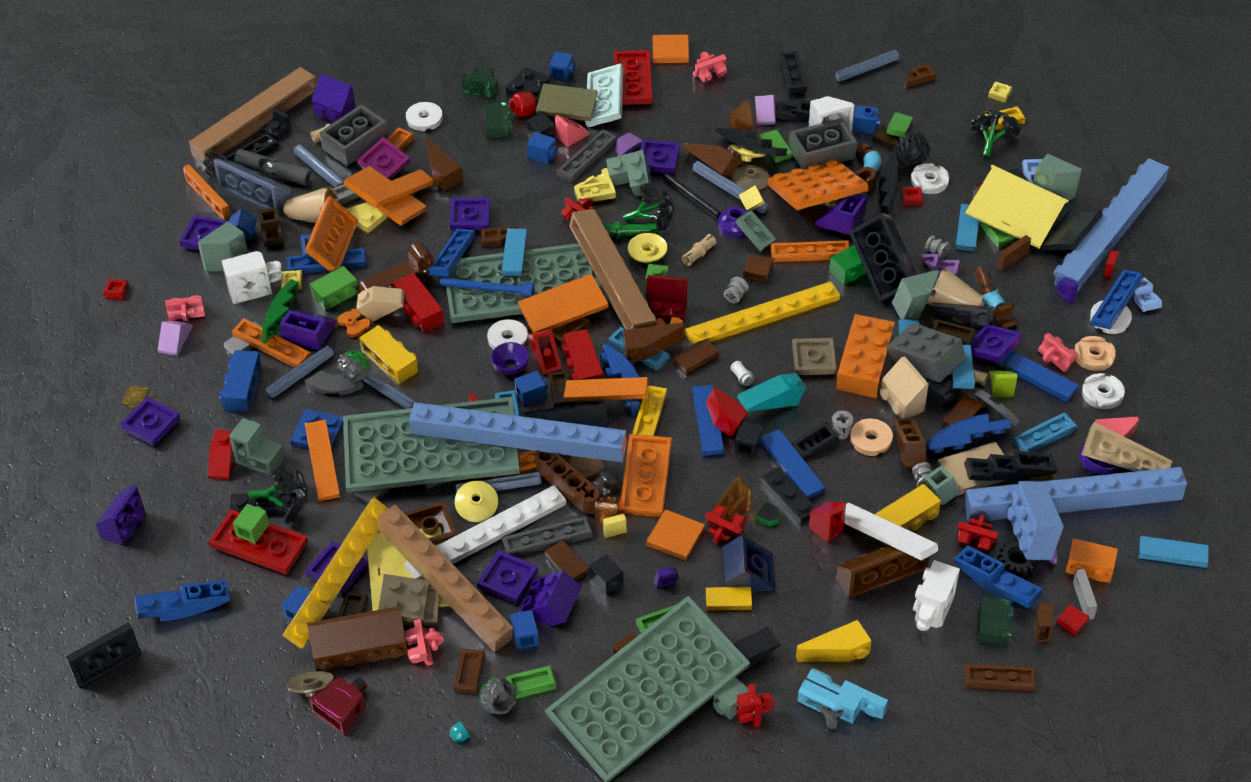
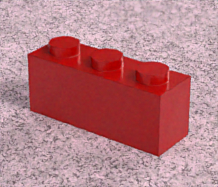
[393,273,444,333]
[561,329,603,380]

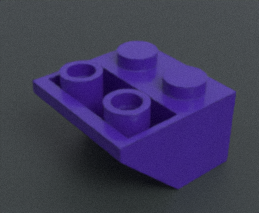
[815,194,868,235]
[280,310,337,350]
[96,485,146,545]
[520,570,582,626]

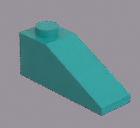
[737,373,807,412]

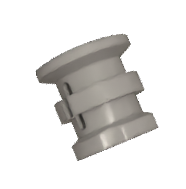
[924,235,951,260]
[723,276,749,304]
[832,411,853,439]
[912,462,932,488]

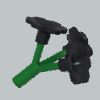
[970,110,1021,157]
[623,184,675,231]
[248,468,308,524]

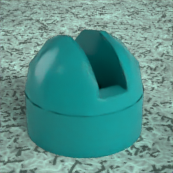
[450,721,470,742]

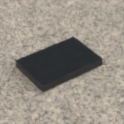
[1041,209,1103,251]
[65,622,141,687]

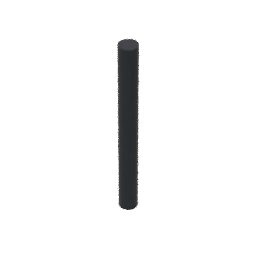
[663,173,721,218]

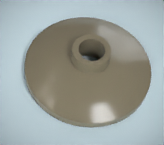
[732,165,770,192]
[287,671,334,697]

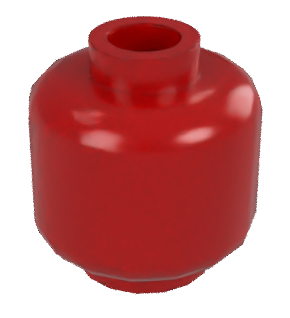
[509,92,538,117]

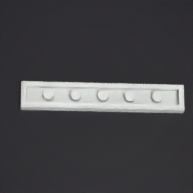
[844,503,938,560]

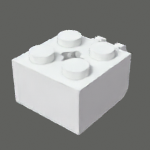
[222,251,283,304]
[913,560,960,631]

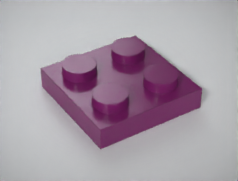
[357,137,411,180]

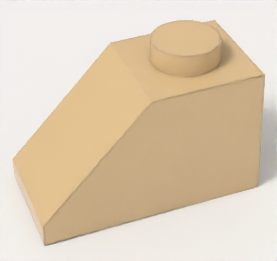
[357,286,404,322]

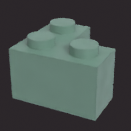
[606,150,653,198]
[229,418,285,476]

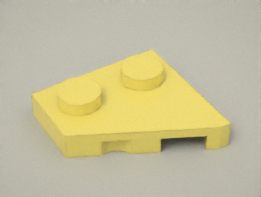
[574,168,616,202]
[346,202,388,233]

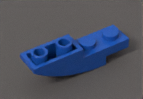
[600,343,640,417]
[926,414,1011,453]
[954,545,1043,608]
[134,580,230,622]

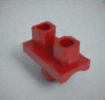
[561,197,595,222]
[705,505,746,544]
[957,514,998,554]
[736,683,775,727]

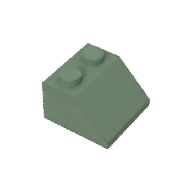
[1033,154,1082,200]
[198,221,248,272]
[892,270,939,320]

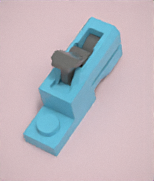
[797,668,888,729]

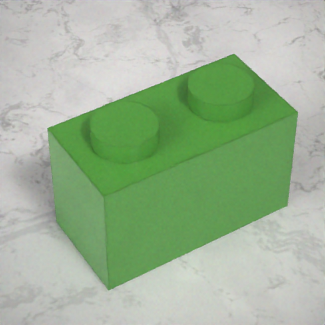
[310,266,359,311]

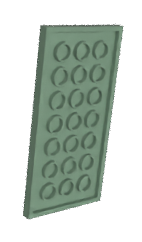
[445,243,611,323]
[343,397,520,493]
[545,596,750,782]

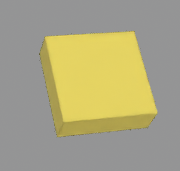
[988,82,1012,102]
[739,185,765,212]
[281,270,303,290]
[603,514,627,538]

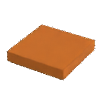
[653,35,689,63]
[646,509,705,561]

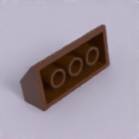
[836,538,931,599]
[307,606,408,671]

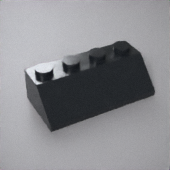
[849,213,917,302]
[519,401,609,428]

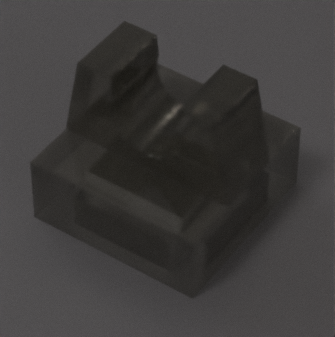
[203,149,227,176]
[594,467,621,497]

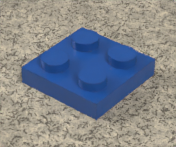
[290,409,344,451]

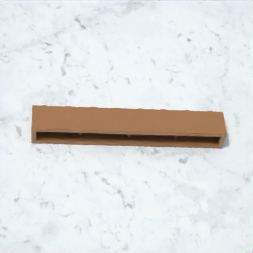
[189,67,317,165]
[569,209,656,330]
[378,504,513,653]

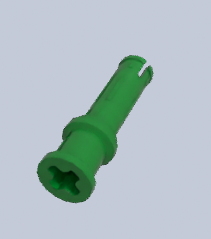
[602,221,659,239]

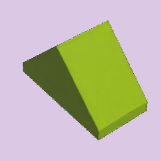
[989,371,1017,398]

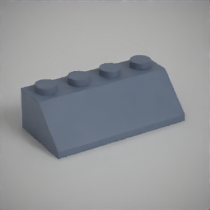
[213,159,292,216]

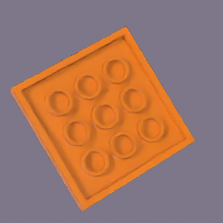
[767,159,869,210]

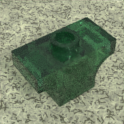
[461,66,499,99]

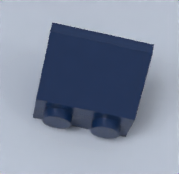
[723,535,775,592]

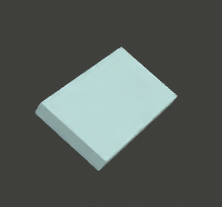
[585,64,624,128]

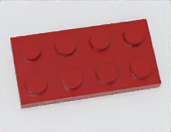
[614,50,652,105]
[208,510,309,575]

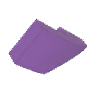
[615,133,643,156]
[922,254,961,278]

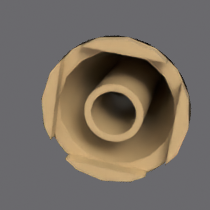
[283,187,338,223]
[927,267,985,306]

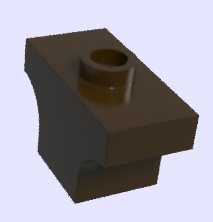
[258,207,284,247]

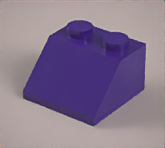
[312,74,356,123]

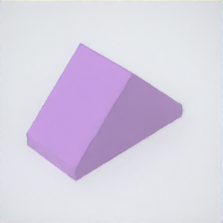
[755,95,777,125]
[158,321,193,356]

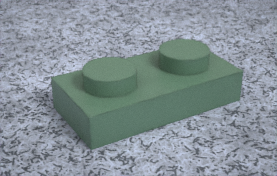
[735,210,776,252]

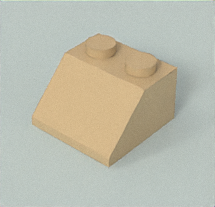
[880,356,928,419]

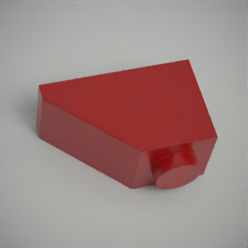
[528,329,562,375]
[706,387,749,437]
[208,429,235,480]
[809,502,846,543]

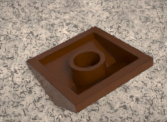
[404,501,457,545]

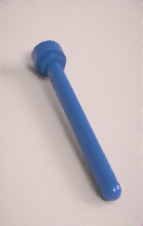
[440,278,535,298]

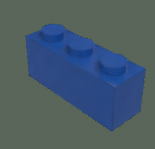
[219,350,262,412]

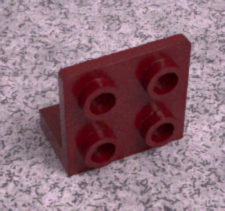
[647,275,688,323]

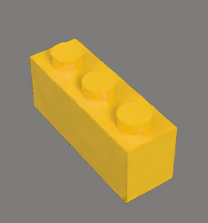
[359,325,418,385]
[875,484,941,531]

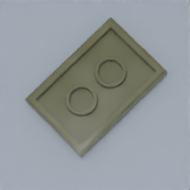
[536,84,598,121]

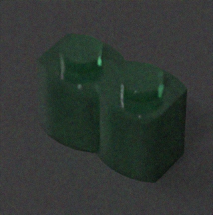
[484,102,512,139]
[977,595,1013,646]

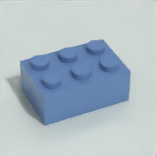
[1007,481,1064,560]

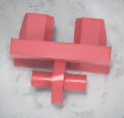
[692,51,727,83]
[165,295,205,321]
[1038,333,1078,372]
[404,619,444,666]

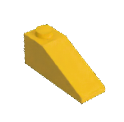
[796,620,872,662]

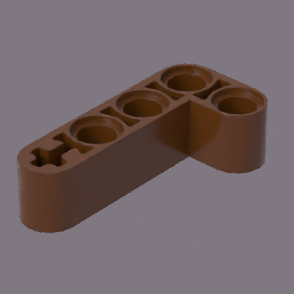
[357,242,434,293]
[535,450,599,514]

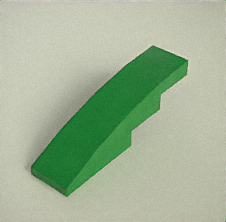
[261,279,298,344]

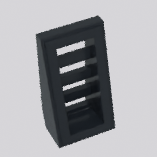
[791,421,840,460]

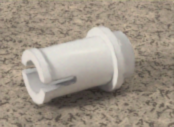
[730,361,754,386]

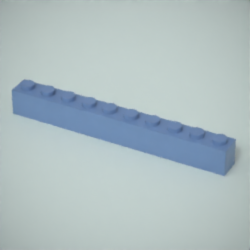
[1054,158,1169,292]
[409,402,627,462]
[963,467,1187,523]

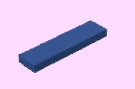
[429,228,475,277]
[286,248,367,274]
[1091,269,1143,330]
[995,350,1079,402]
[692,385,724,456]
[761,430,825,499]

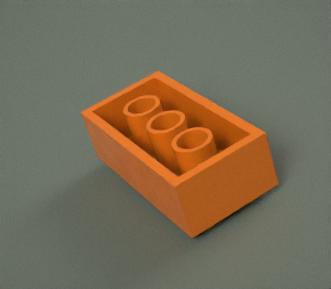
[836,314,895,398]

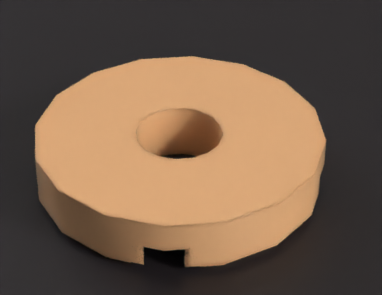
[1074,336,1116,371]
[850,418,893,456]

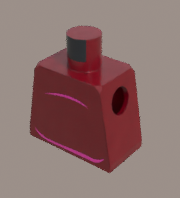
[309,677,368,735]

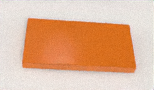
[343,166,427,226]
[305,196,358,272]
[518,274,608,333]
[619,434,672,517]

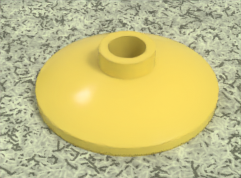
[730,145,766,162]
[628,233,667,263]
[455,481,498,523]

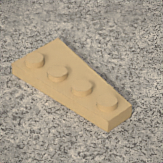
[1081,422,1172,472]

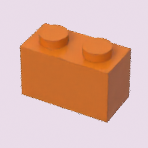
[1065,538,1118,583]

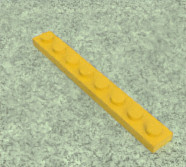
[685,281,840,347]
[282,497,389,649]

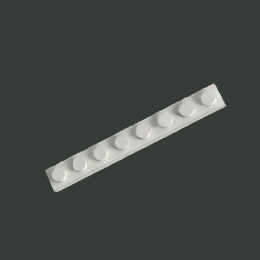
[404,485,566,580]

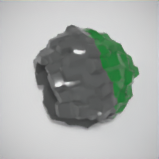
[336,350,369,383]
[480,677,517,715]

